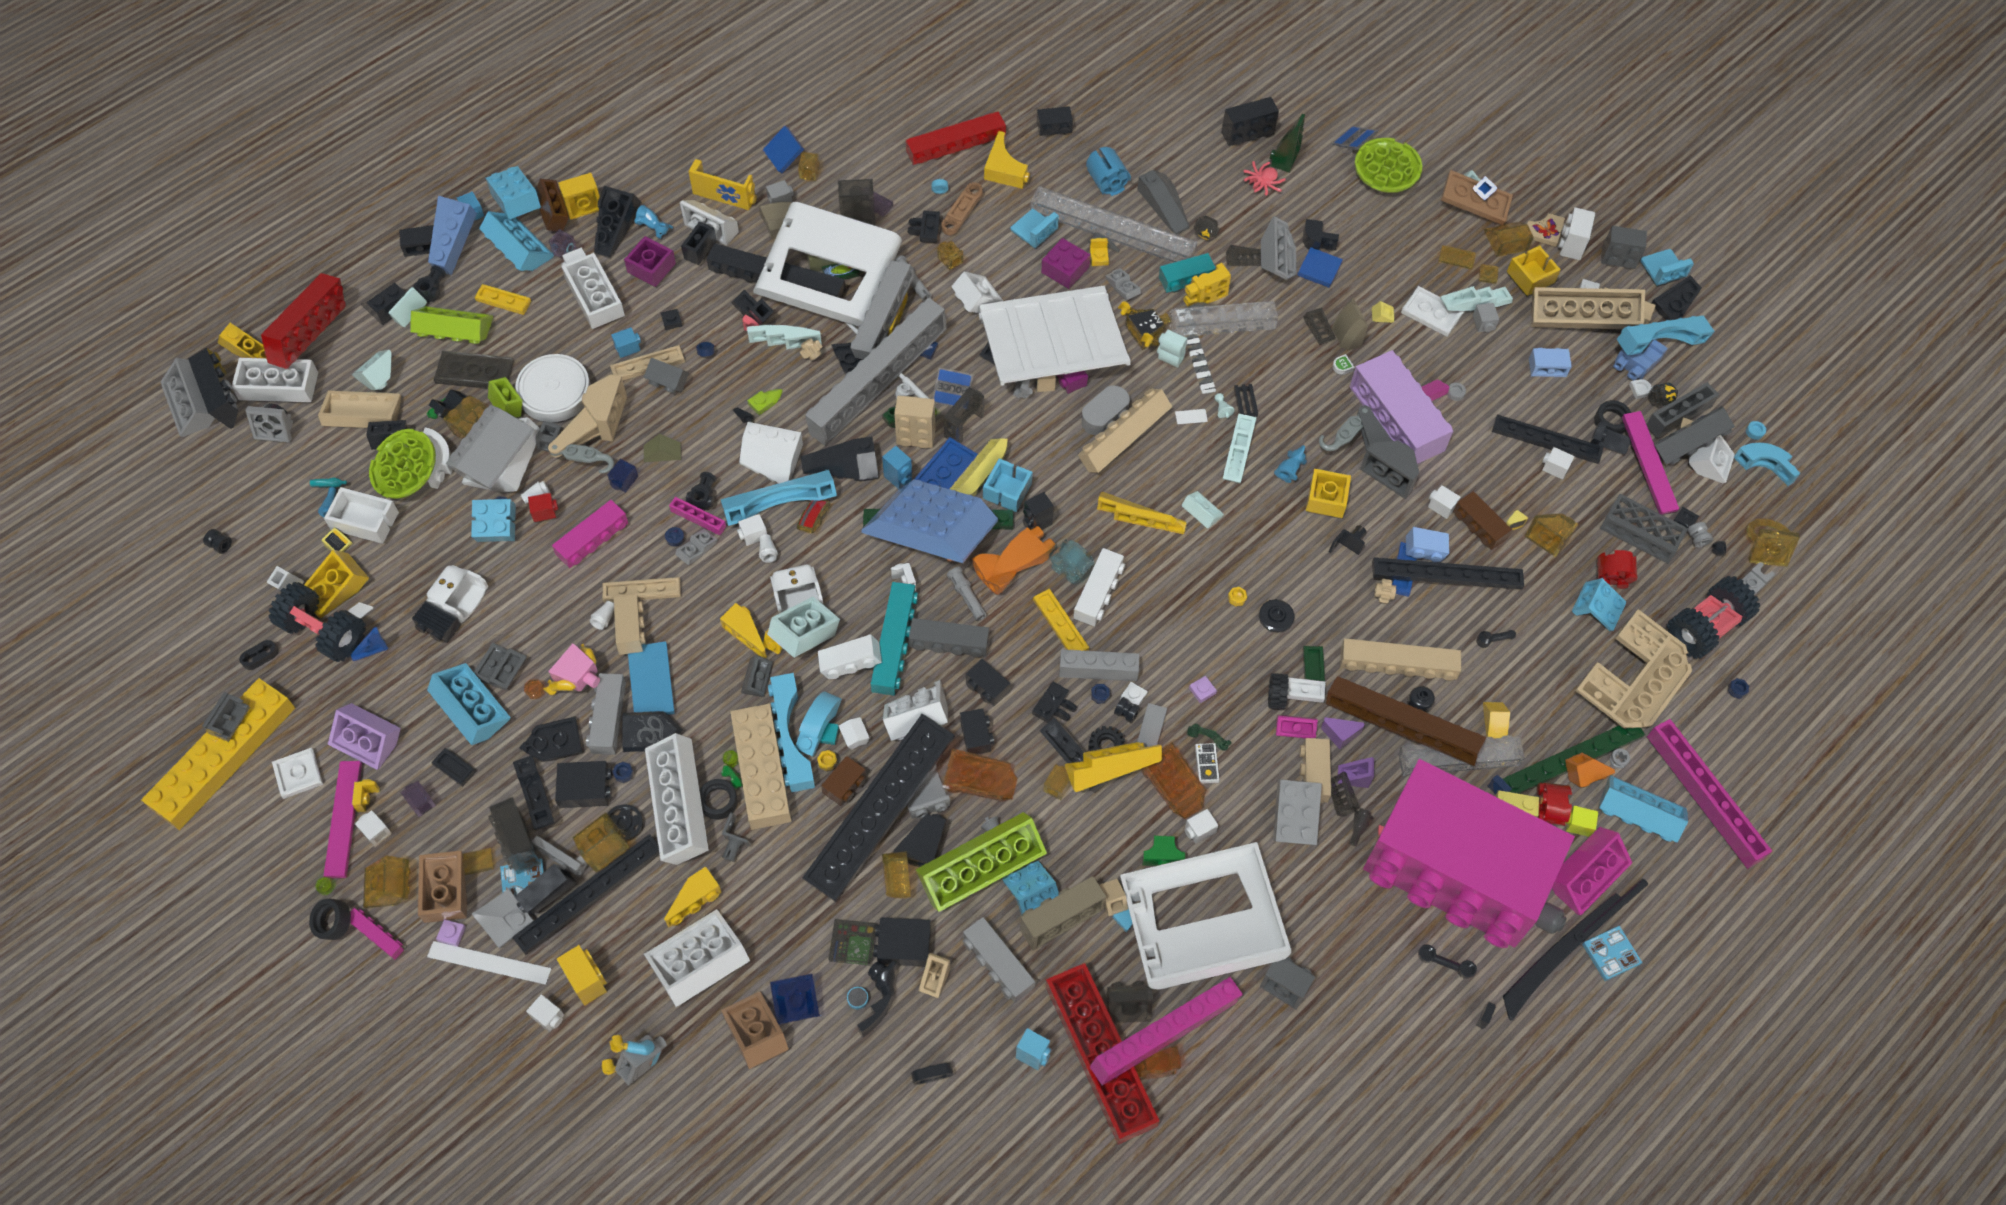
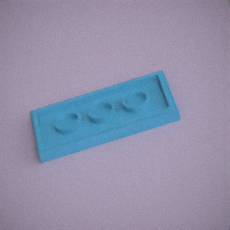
[628,641,675,715]

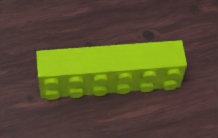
[916,812,1047,912]

